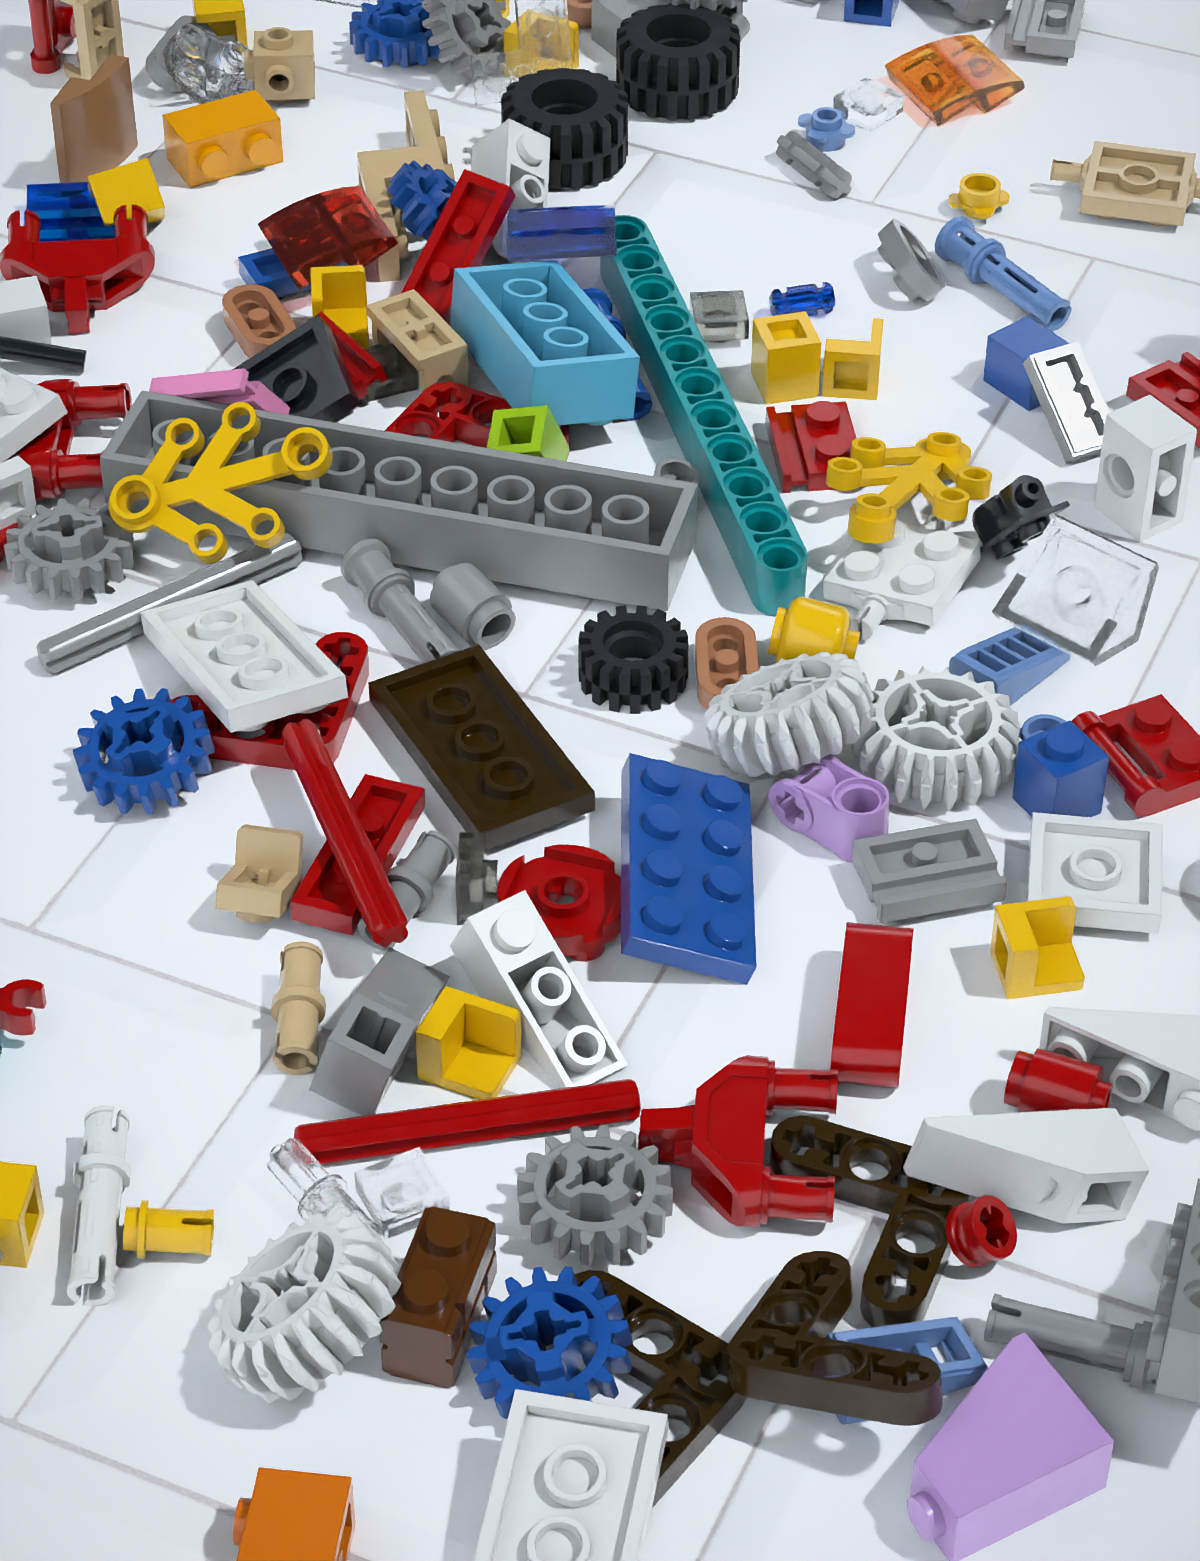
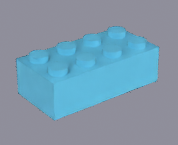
[450,260,640,427]

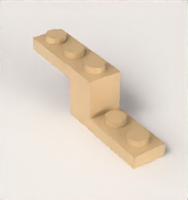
[356,90,455,282]

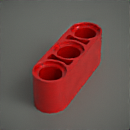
[830,922,914,1089]

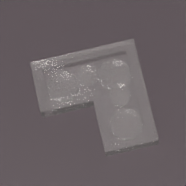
[470,0,573,105]

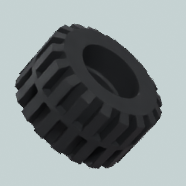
[616,3,741,120]
[501,68,628,189]

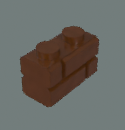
[379,1206,497,1388]

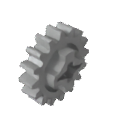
[421,0,511,79]
[4,498,135,600]
[517,1124,673,1267]

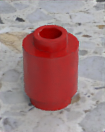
[1004,1048,1113,1113]

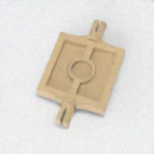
[1050,140,1200,226]

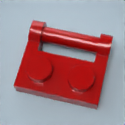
[28,0,76,74]
[1072,694,1200,817]

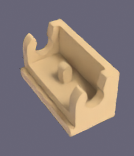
[60,0,124,80]
[366,289,469,392]

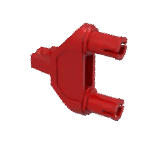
[0,204,155,334]
[4,379,132,499]
[638,1055,838,1228]

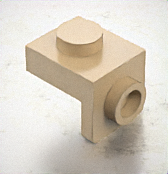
[215,824,304,922]

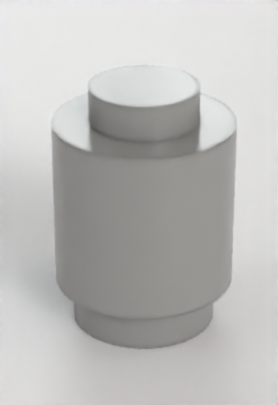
[430,563,516,649]

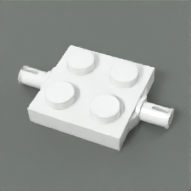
[823,512,981,640]

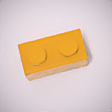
[162,89,283,188]

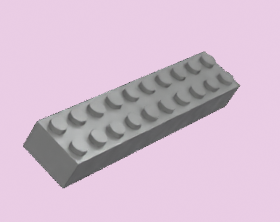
[100,390,698,611]

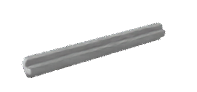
[36,533,303,674]

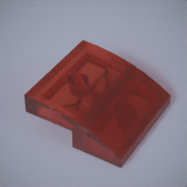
[257,185,399,290]

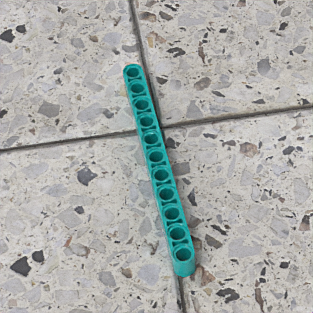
[600,215,808,617]

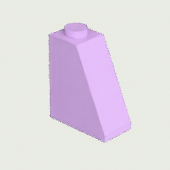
[907,1332,1114,1561]

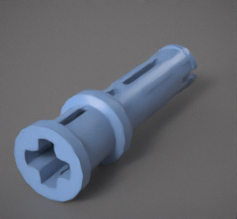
[934,216,1072,331]

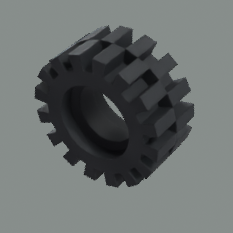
[578,605,689,714]

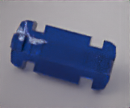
[769,281,836,316]

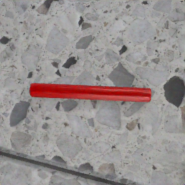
[282,719,408,948]
[293,1079,641,1167]

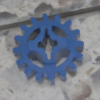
[349,0,441,68]
[387,160,457,241]
[73,688,215,815]
[467,1266,633,1419]

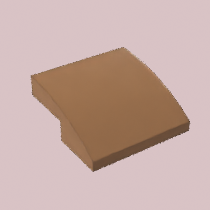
[50,54,138,194]

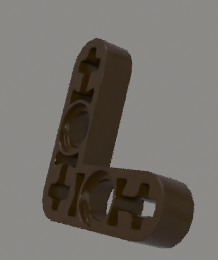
[770,1115,970,1328]
[727,1251,943,1426]
[568,1270,746,1508]

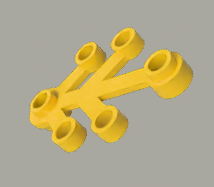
[108,402,333,564]
[826,432,992,544]

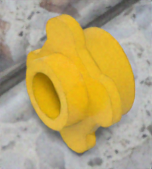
[948,172,1010,219]

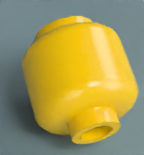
[767,597,861,663]

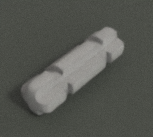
[776,131,852,199]

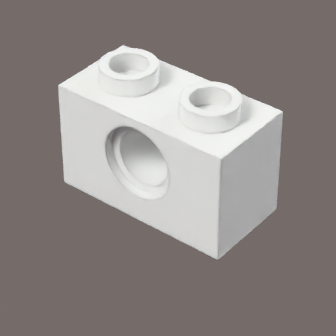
[1094,395,1197,542]

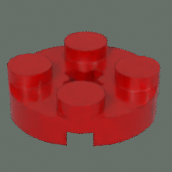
[497,844,621,962]

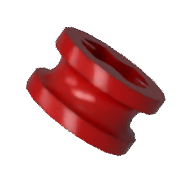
[945,1195,1017,1268]

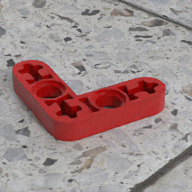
[384,382,569,456]
[171,632,369,770]

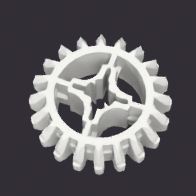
[704,651,876,777]
[851,665,1022,811]
[207,1210,402,1403]

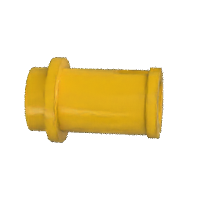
[123,1200,215,1258]

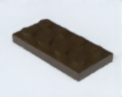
[368,644,595,852]

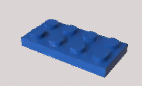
[621,753,757,985]

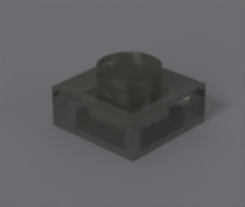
[689,290,749,343]
[364,343,418,402]
[455,832,499,925]

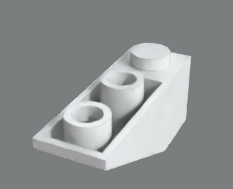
[471,119,551,263]
[449,890,628,1088]
[1039,1006,1200,1131]
[903,1108,1150,1224]

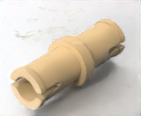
[271,941,326,1075]

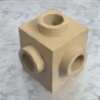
[244,27,315,103]

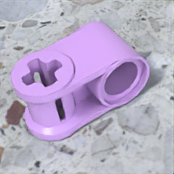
[768,754,890,863]

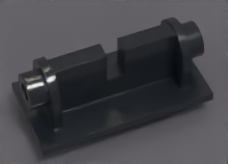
[972,475,1070,560]

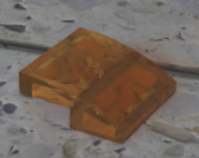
[884,34,1025,127]

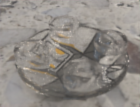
[164,24,255,104]

